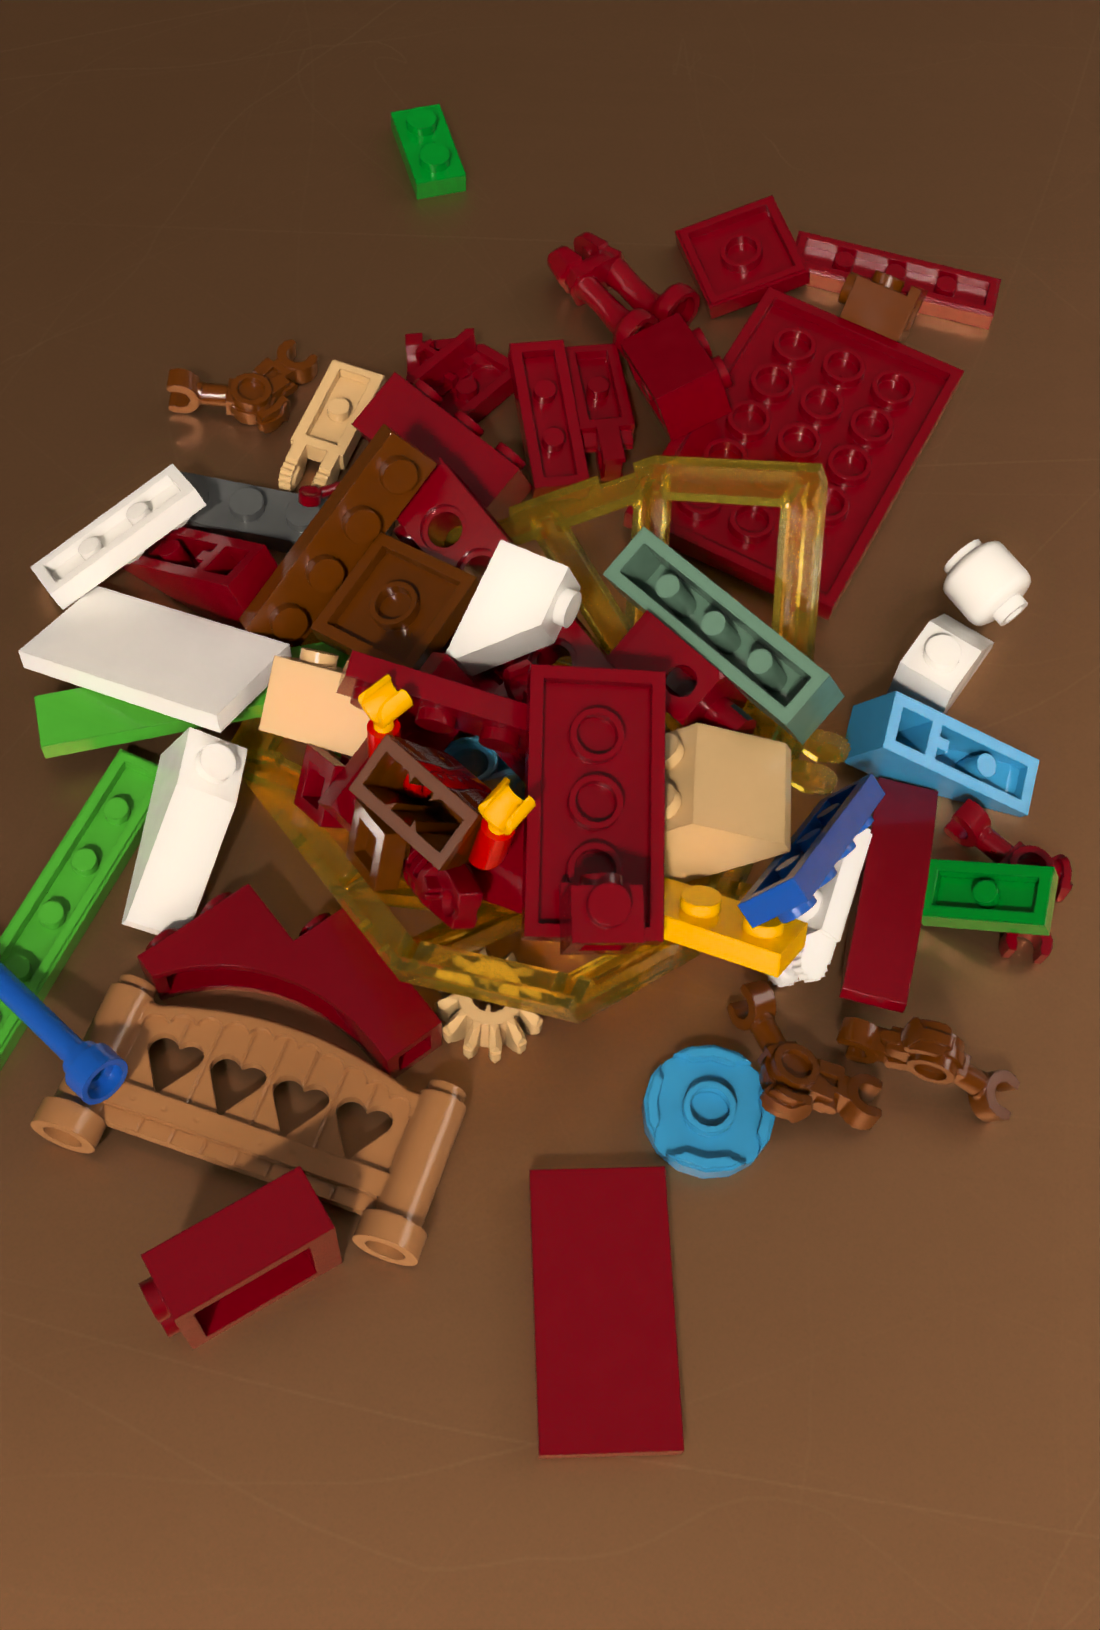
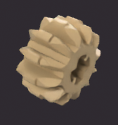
[434,947,546,1063]

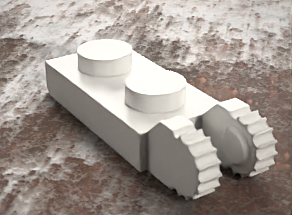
[765,828,873,987]

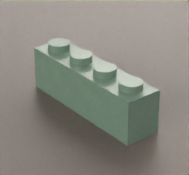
[603,526,845,745]

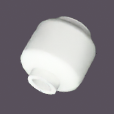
[943,539,1031,626]

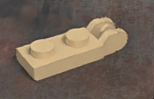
[278,360,386,499]

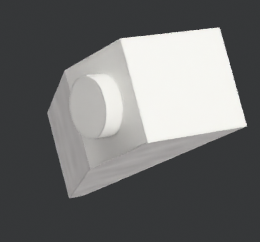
[121,727,248,935]

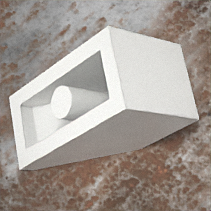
[445,540,582,676]
[887,613,994,714]

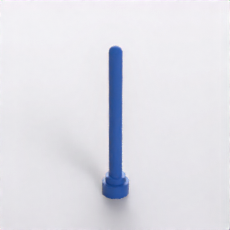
[0,961,128,1105]

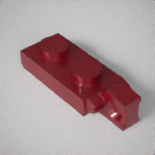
[565,343,635,482]

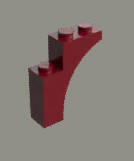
[137,883,443,1079]

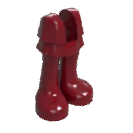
[547,232,700,359]

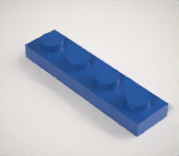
[737,773,885,928]

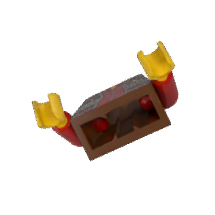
[348,674,536,871]

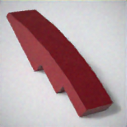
[839,777,938,1013]

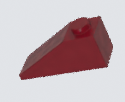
[122,527,278,632]

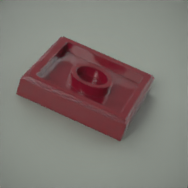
[675,195,810,319]

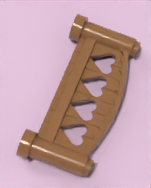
[30,974,467,1266]

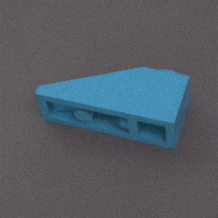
[840,691,1040,817]

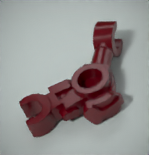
[943,798,1073,964]

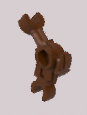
[166,339,318,434]
[727,980,883,1130]
[836,1017,1020,1122]

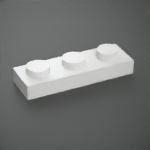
[30,463,206,610]

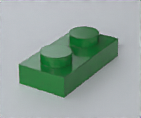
[391,104,466,200]
[921,859,1059,936]

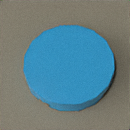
[641,1045,776,1179]

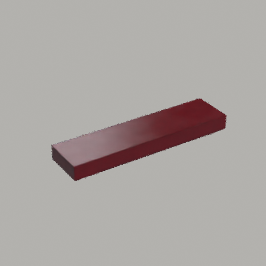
[796,231,1001,330]

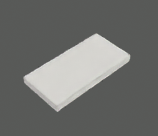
[19,586,292,733]

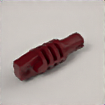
[401,845,483,929]

